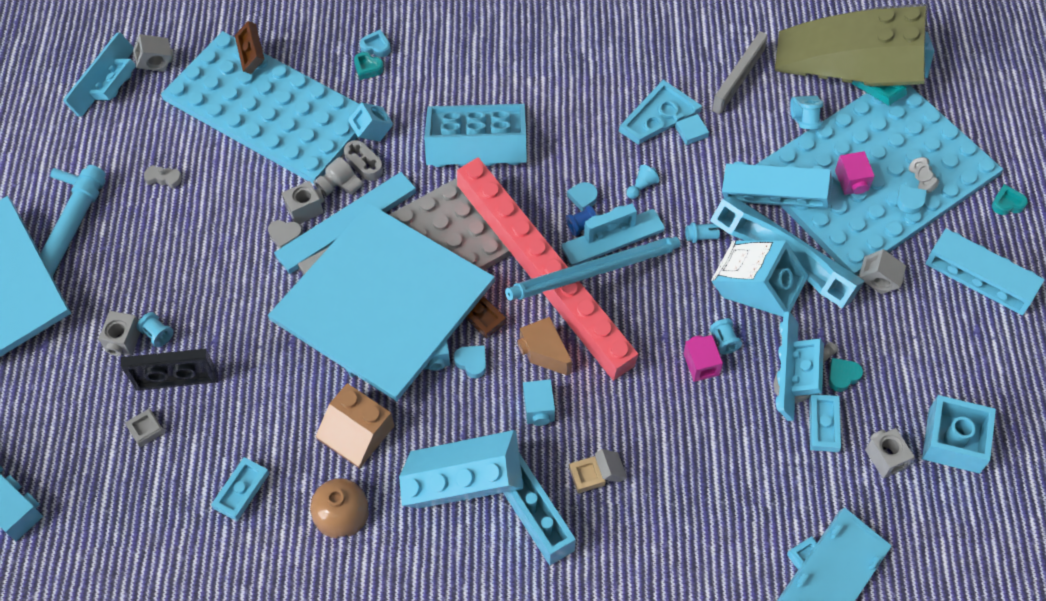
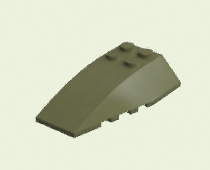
[775,4,928,86]

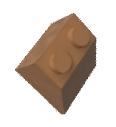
[315,383,394,469]

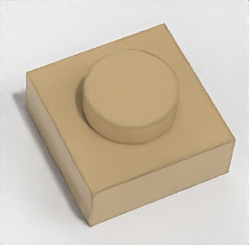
[569,456,605,493]

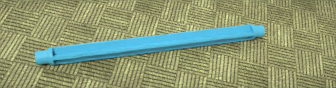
[505,237,680,300]

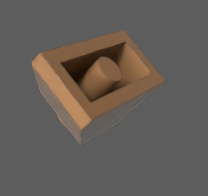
[517,317,572,375]

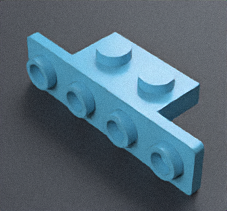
[63,33,136,117]
[561,203,665,266]
[776,311,824,421]

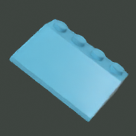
[424,104,527,167]

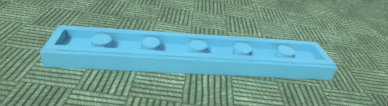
[274,172,416,274]

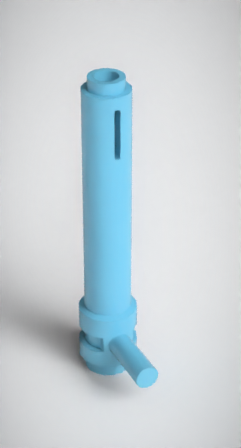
[40,165,106,277]

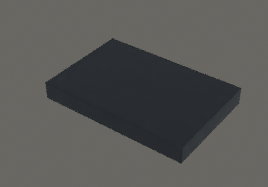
[120,349,218,391]

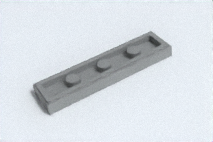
[712,31,768,114]

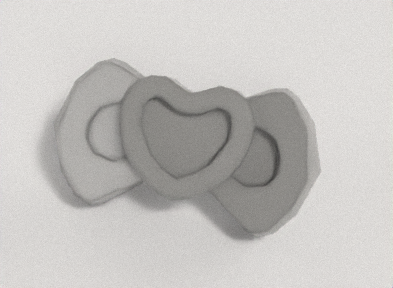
[909,157,939,193]
[144,165,182,189]

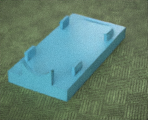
[777,508,892,601]

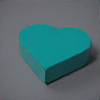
[354,52,384,80]
[992,184,1028,215]
[828,358,863,392]

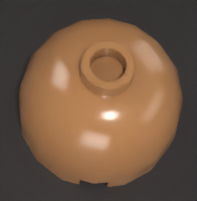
[310,478,369,538]

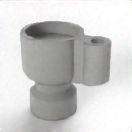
[313,157,364,197]

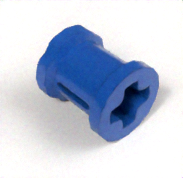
[565,205,596,236]

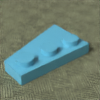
[619,80,702,145]

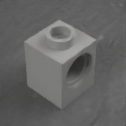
[133,34,173,72]
[281,180,325,224]
[859,249,906,294]
[98,311,141,356]
[865,428,915,479]

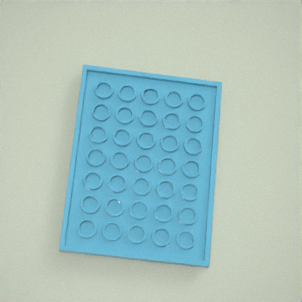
[756,85,1003,275]

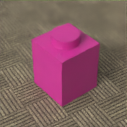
[835,151,875,195]
[683,335,723,382]

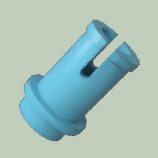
[685,222,720,243]

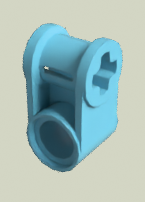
[790,95,823,129]

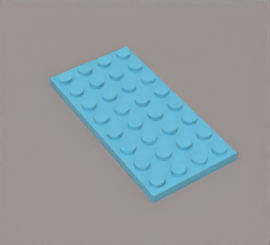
[161,31,360,184]

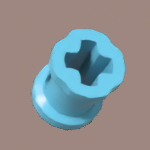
[137,312,173,347]
[710,318,742,354]

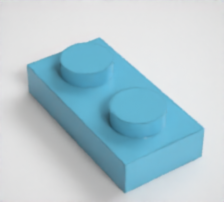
[809,394,841,452]
[211,457,270,521]

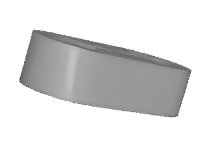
[344,140,383,181]

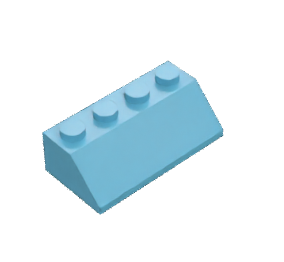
[399,430,523,509]

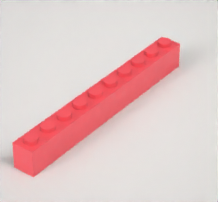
[457,157,638,381]

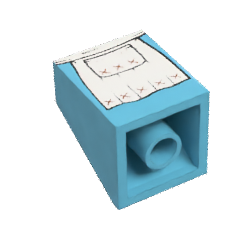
[711,241,808,317]

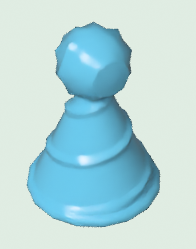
[626,165,660,199]

